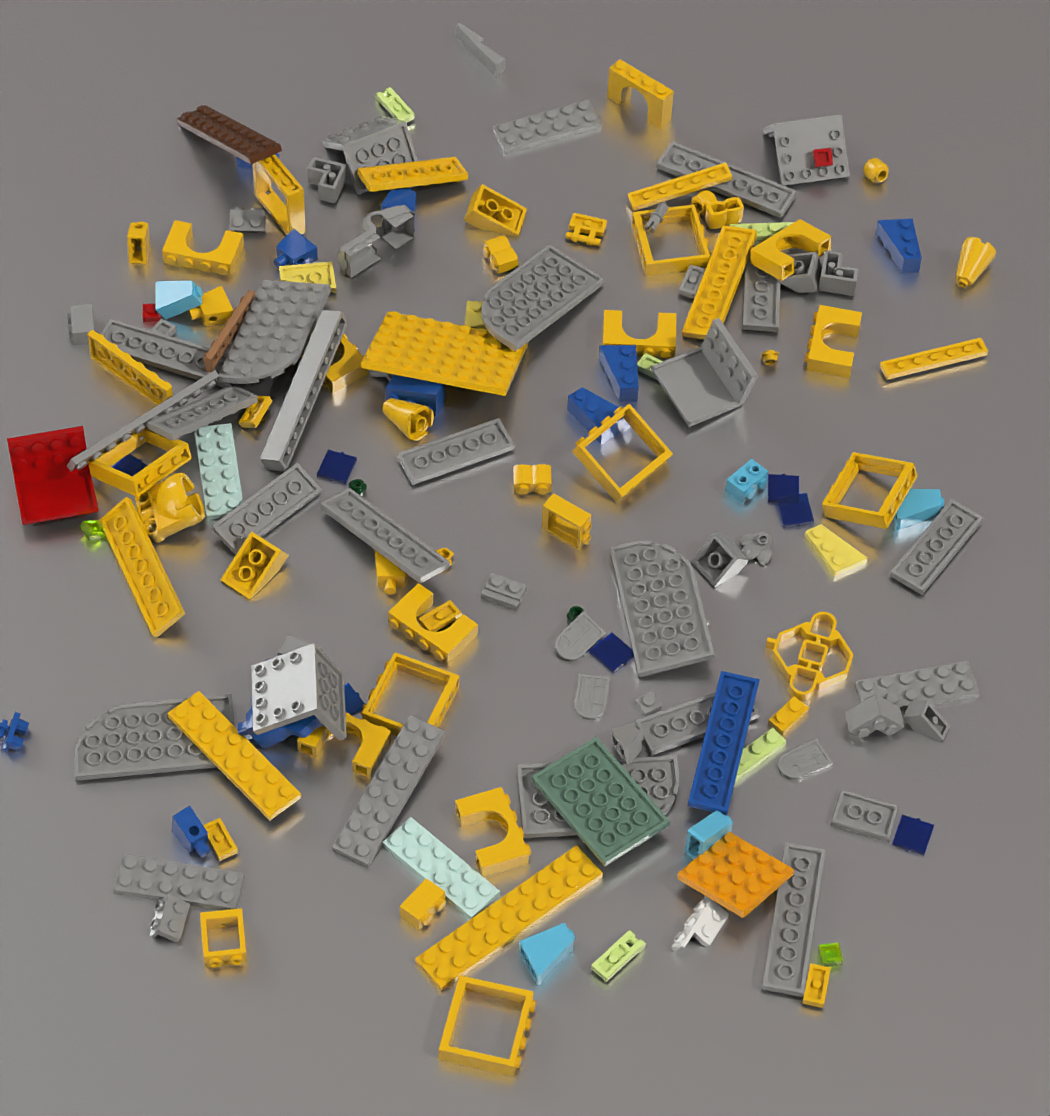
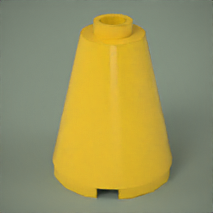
[955,237,996,288]
[383,398,434,441]

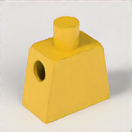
[127,222,150,264]
[188,286,233,326]
[375,550,409,595]

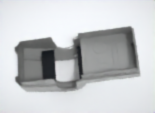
[337,205,415,278]

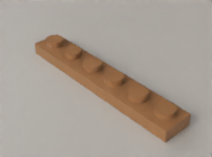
[203,290,255,373]

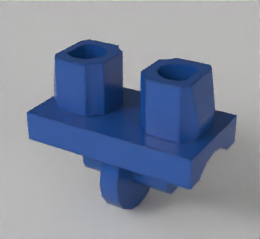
[0,712,29,753]

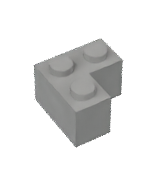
[307,156,347,203]
[819,250,858,296]
[845,694,904,738]

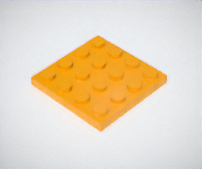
[677,832,794,918]

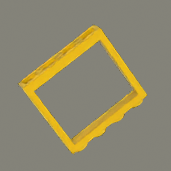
[252,154,306,235]
[632,205,711,276]
[572,404,673,502]
[88,426,192,497]
[822,452,918,529]
[360,652,460,736]
[438,975,537,1076]

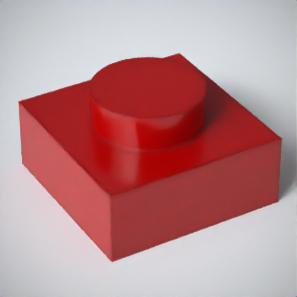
[813,148,833,168]
[143,303,161,322]

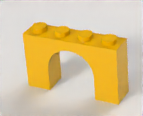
[607,59,674,130]
[751,219,831,281]
[162,220,244,276]
[804,305,862,378]
[603,310,676,358]
[301,328,369,393]
[388,583,478,665]
[297,712,391,779]
[455,787,531,877]

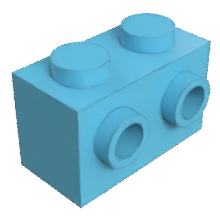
[725,458,768,503]

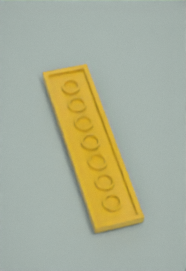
[681,225,757,340]
[99,497,185,637]
[168,691,301,821]

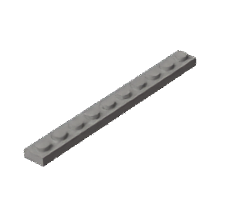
[67,370,219,472]

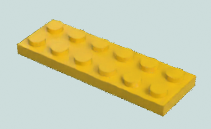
[357,157,468,192]
[87,330,173,406]

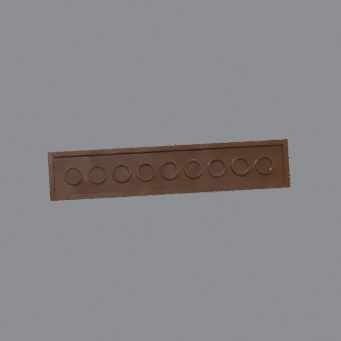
[176,105,282,165]

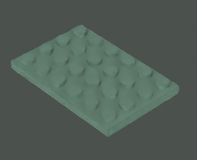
[531,737,670,867]

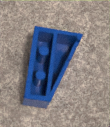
[875,218,922,273]
[598,345,639,402]
[386,374,445,418]
[567,387,630,444]

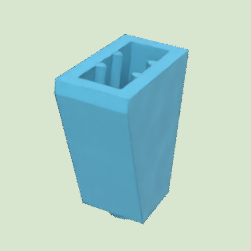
[156,281,203,320]
[894,489,944,530]
[685,810,733,859]
[519,923,575,985]

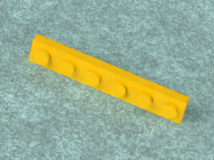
[627,163,732,211]
[880,337,988,380]

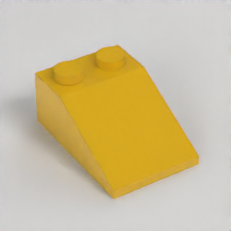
[464,184,527,237]
[220,531,289,600]

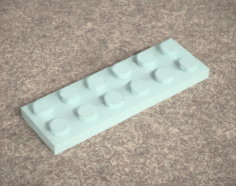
[194,423,243,521]
[382,817,500,920]

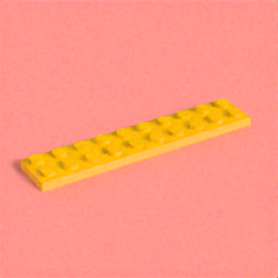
[415,845,603,991]

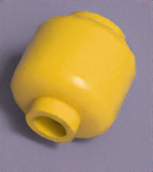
[863,158,889,184]
[691,190,717,216]

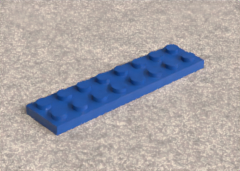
[687,671,760,815]

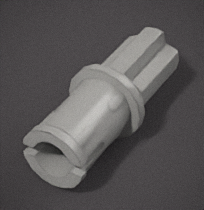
[644,202,668,234]

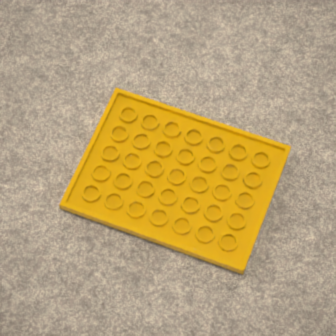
[361,311,528,396]

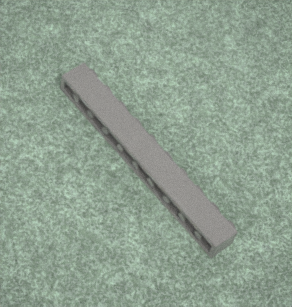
[260,310,348,471]

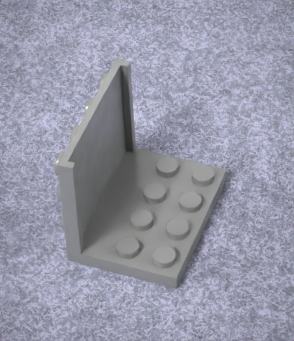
[763,114,850,186]
[323,116,418,194]
[651,318,758,427]
[251,643,347,741]

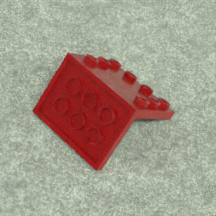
[7,426,99,525]

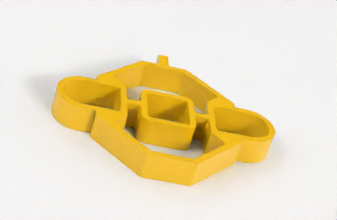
[766,612,854,701]

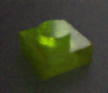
[80,520,106,540]
[818,943,843,967]

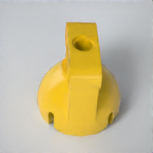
[135,473,205,543]

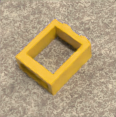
[541,493,592,550]
[200,908,247,968]

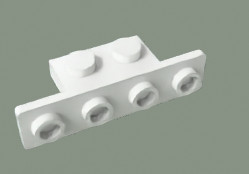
[672,896,730,951]

